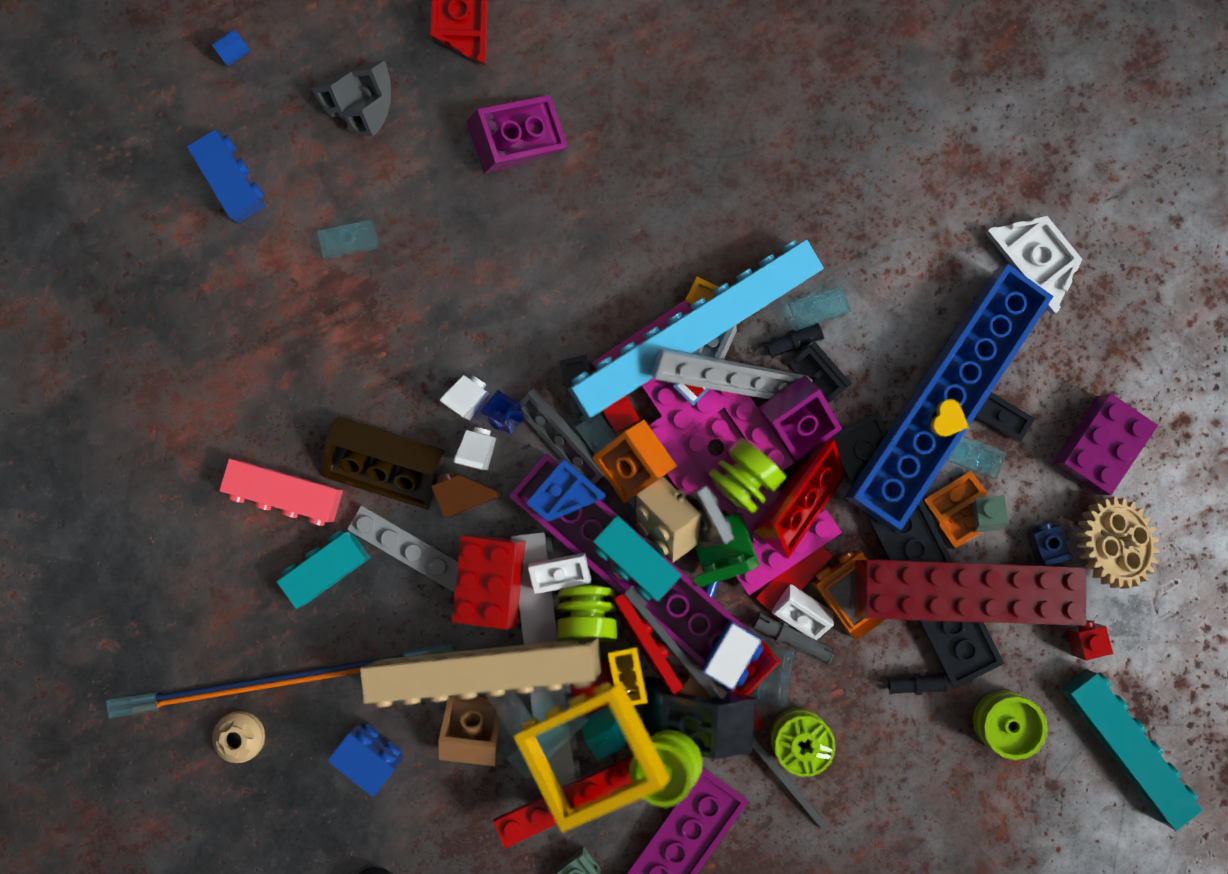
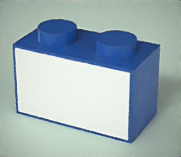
[701,619,763,690]

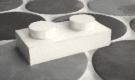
[528,553,591,594]

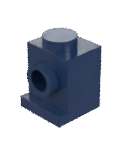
[1027,522,1073,567]

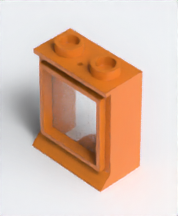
[812,550,886,641]

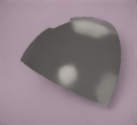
[311,60,391,136]

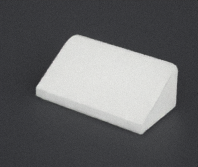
[772,585,834,640]

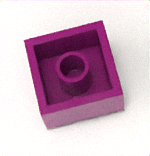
[759,375,842,461]

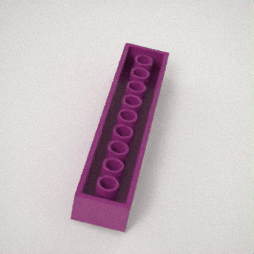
[509,453,752,665]

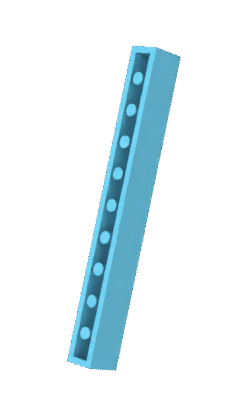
[568,240,824,418]

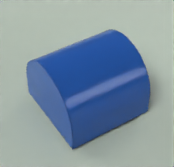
[212,30,251,67]

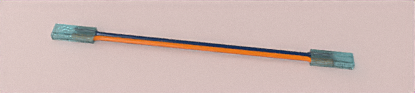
[106,643,453,719]

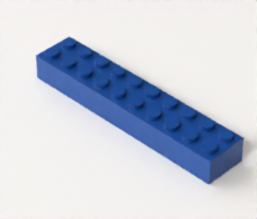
[845,264,1054,530]

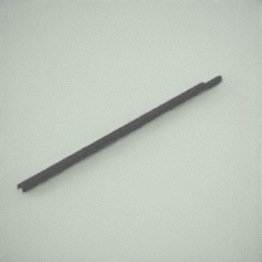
[624,586,828,831]

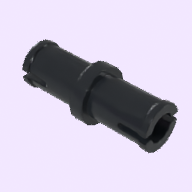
[765,322,824,359]
[888,672,948,695]

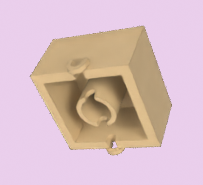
[636,477,701,563]

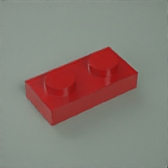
[730,641,781,696]

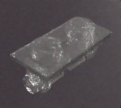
[484,689,532,738]

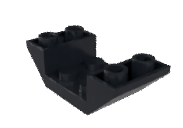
[643,676,756,759]

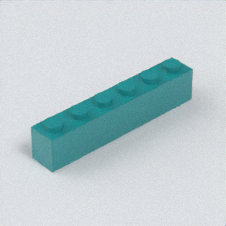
[1061,669,1203,831]

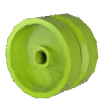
[973,690,1048,760]
[630,730,703,807]

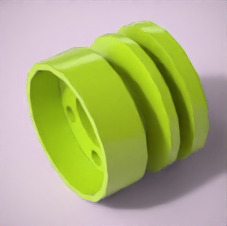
[708,438,786,514]
[557,585,617,643]
[769,707,835,777]

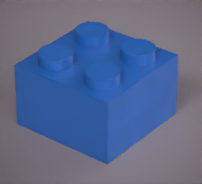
[328,722,405,797]

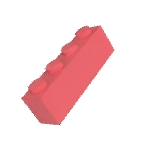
[219,459,343,526]

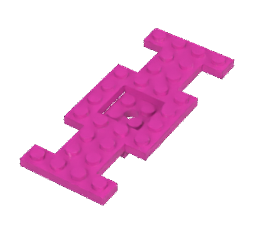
[592,301,842,595]

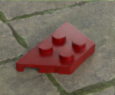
[431,0,488,65]
[614,593,683,694]

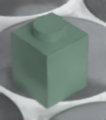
[971,495,1009,533]

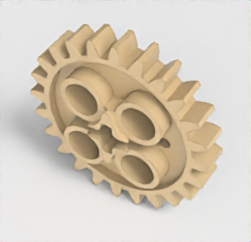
[1076,497,1160,589]

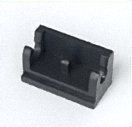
[788,341,852,403]

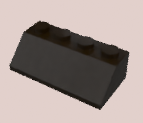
[323,417,445,510]

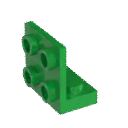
[695,512,760,588]

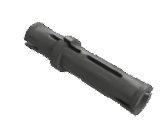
[752,612,836,665]

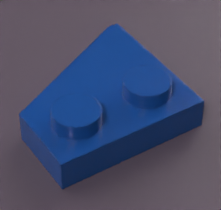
[527,459,606,522]

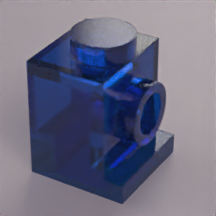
[481,390,524,435]

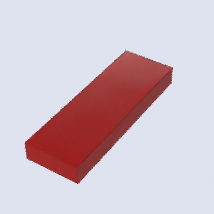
[755,546,833,617]

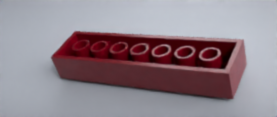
[855,560,1086,625]

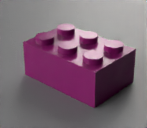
[1052,393,1158,495]

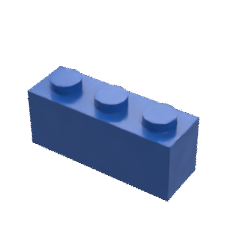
[187,129,266,223]

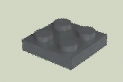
[678,486,734,548]

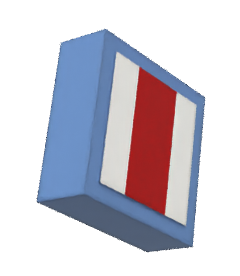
[673,383,709,406]

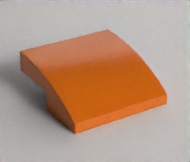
[923,471,988,550]

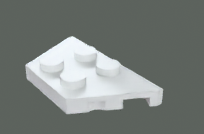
[985,216,1082,315]

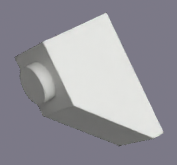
[440,375,489,420]
[454,427,496,470]

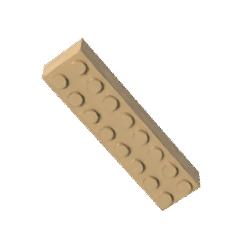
[360,637,603,707]

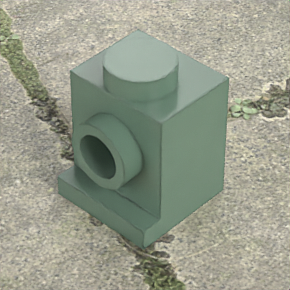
[556,846,601,874]

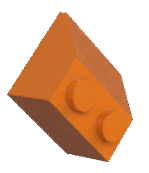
[592,420,677,503]

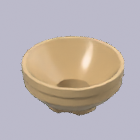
[212,711,265,763]

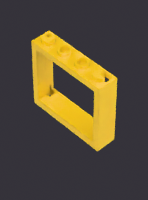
[514,682,670,832]

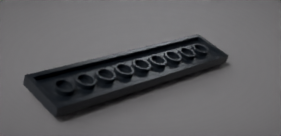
[829,412,1005,689]

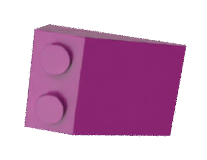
[466,95,568,174]

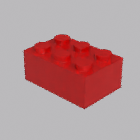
[452,534,526,630]

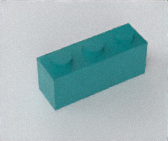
[594,515,682,601]
[277,530,371,609]

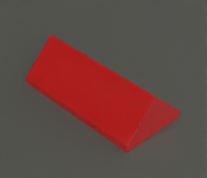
[753,439,846,559]

